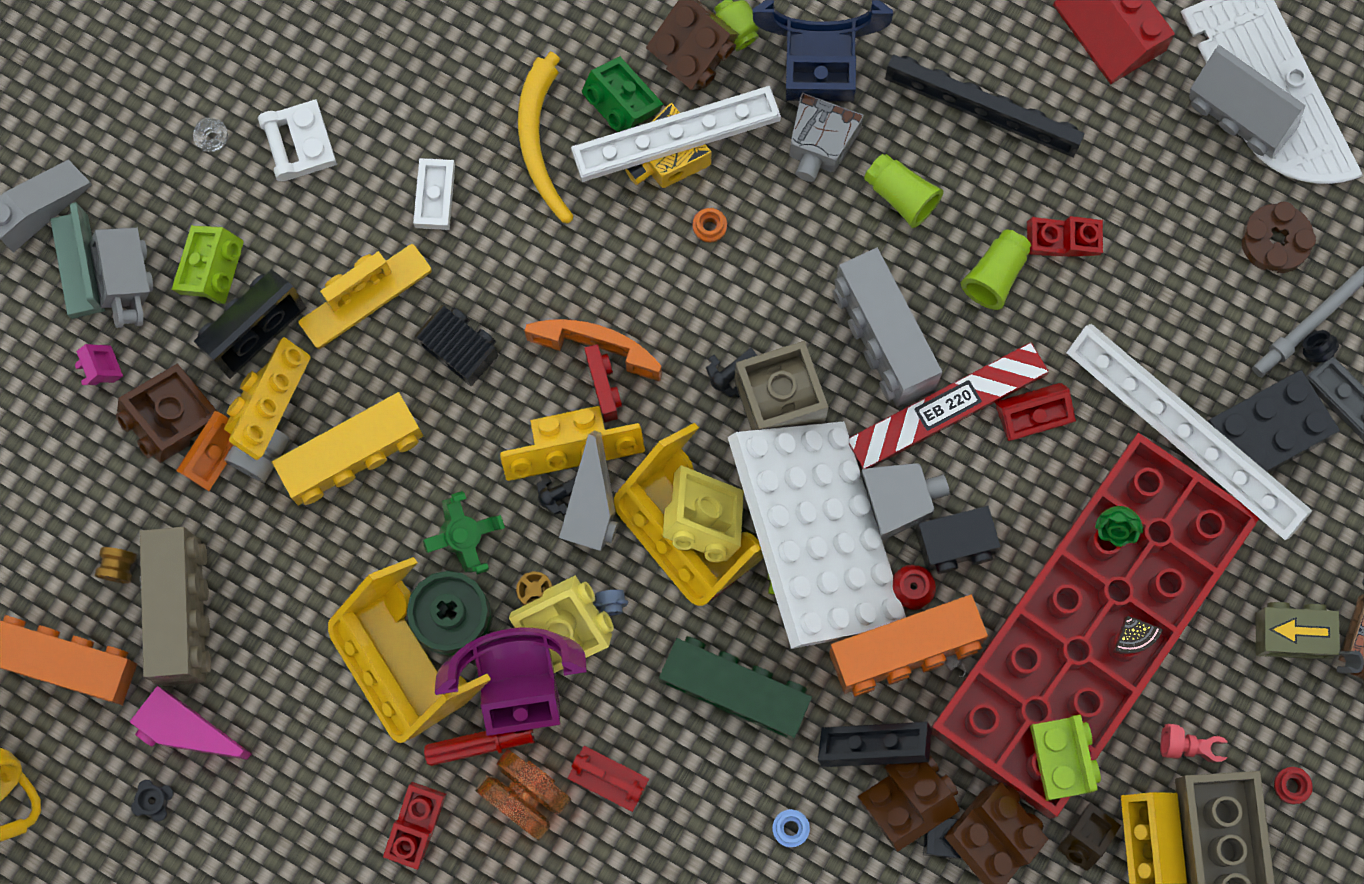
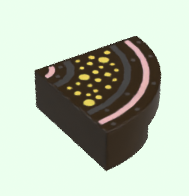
[1113,616,1163,655]

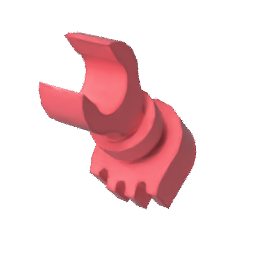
[1160,724,1228,763]

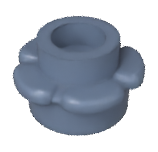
[594,590,629,616]

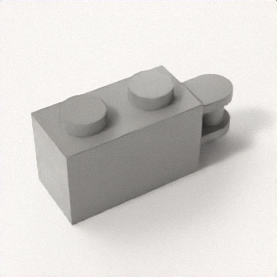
[89,227,153,328]

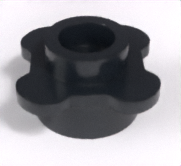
[131,780,174,822]

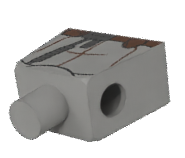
[789,93,864,182]

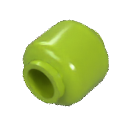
[714,0,760,51]

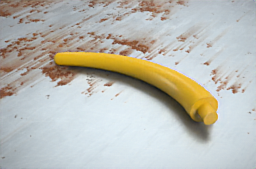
[518,51,573,224]

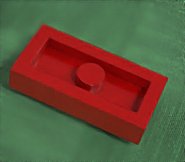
[584,344,622,423]

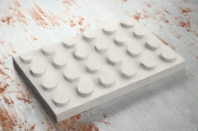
[727,421,906,649]

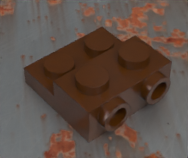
[646,0,740,90]
[116,363,218,463]
[857,755,960,852]
[944,782,1048,884]

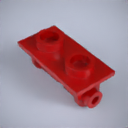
[567,746,649,812]

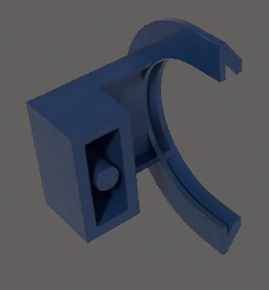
[753,0,893,102]

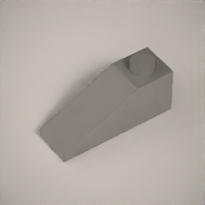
[0,159,92,253]
[559,430,618,551]

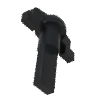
[706,348,758,398]
[536,473,576,517]

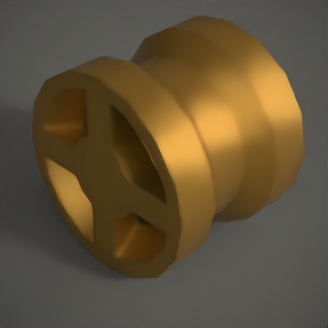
[94,547,137,583]
[516,571,553,606]

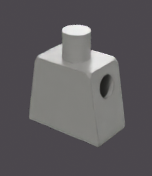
[860,463,950,540]

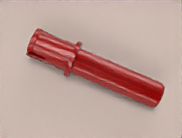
[424,729,535,766]

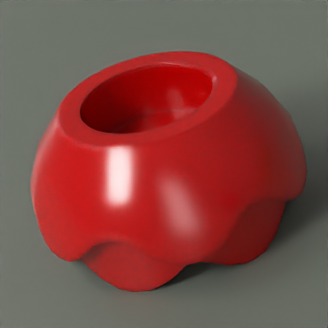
[893,564,936,610]

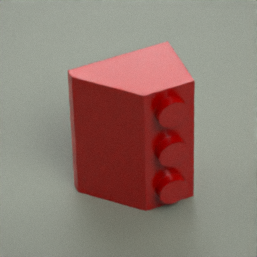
[1053,0,1175,85]

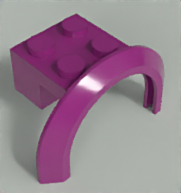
[435,628,587,736]

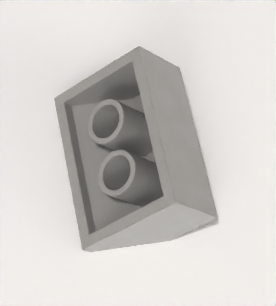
[1189,45,1306,159]

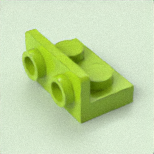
[171,225,244,304]
[1030,715,1101,801]

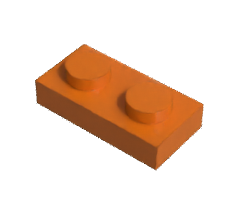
[176,411,234,491]

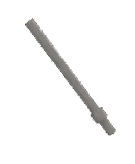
[1252,265,1364,378]

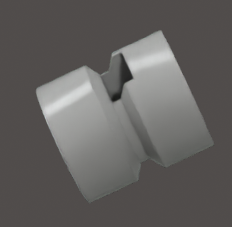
[224,429,290,483]

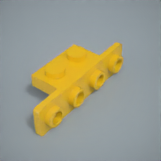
[299,244,432,349]
[224,337,311,460]
[500,406,645,481]

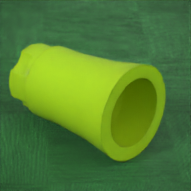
[864,154,944,228]
[961,229,1031,310]

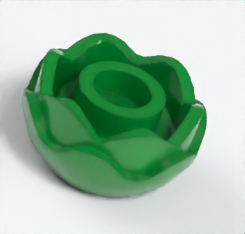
[1095,506,1143,547]

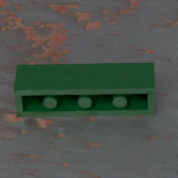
[659,636,812,741]

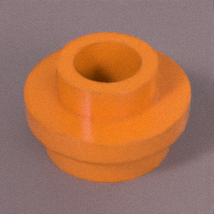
[693,208,727,242]

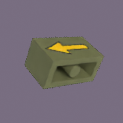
[1255,602,1340,660]

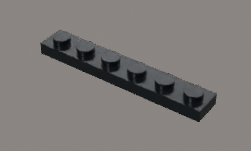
[885,54,1085,158]

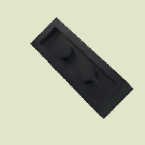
[818,722,932,767]

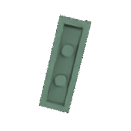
[50,202,105,319]

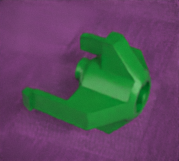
[422,491,505,575]

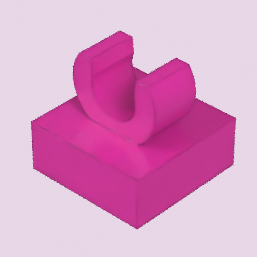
[75,344,123,385]

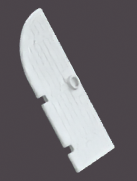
[1181,0,1363,184]

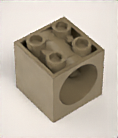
[735,340,829,430]

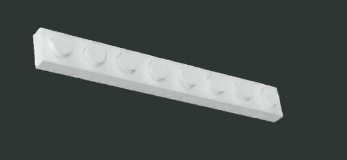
[1066,324,1312,540]

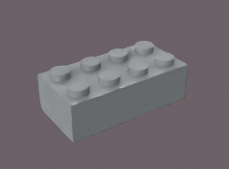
[832,247,942,408]

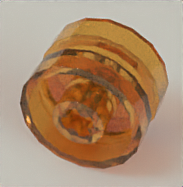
[475,749,572,841]

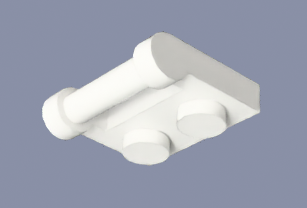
[258,99,337,181]

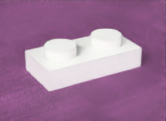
[413,158,455,230]

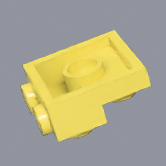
[663,465,744,562]
[509,575,614,673]

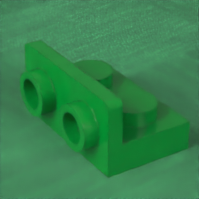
[582,56,664,132]

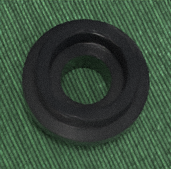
[1303,330,1339,363]

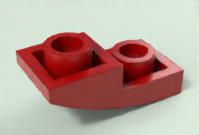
[1027,216,1103,256]
[383,782,447,870]

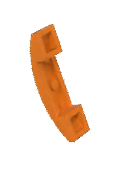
[524,319,662,382]

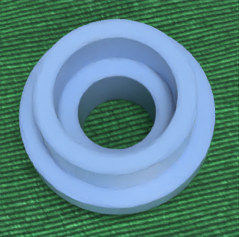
[772,809,810,847]

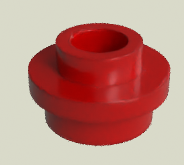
[1274,767,1313,805]

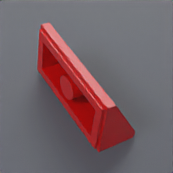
[995,383,1076,441]

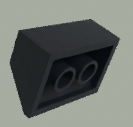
[194,269,307,379]

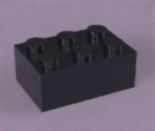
[1207,370,1340,473]

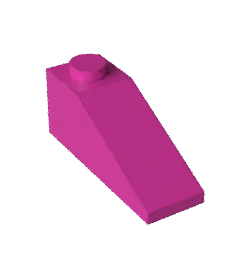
[130,686,251,760]

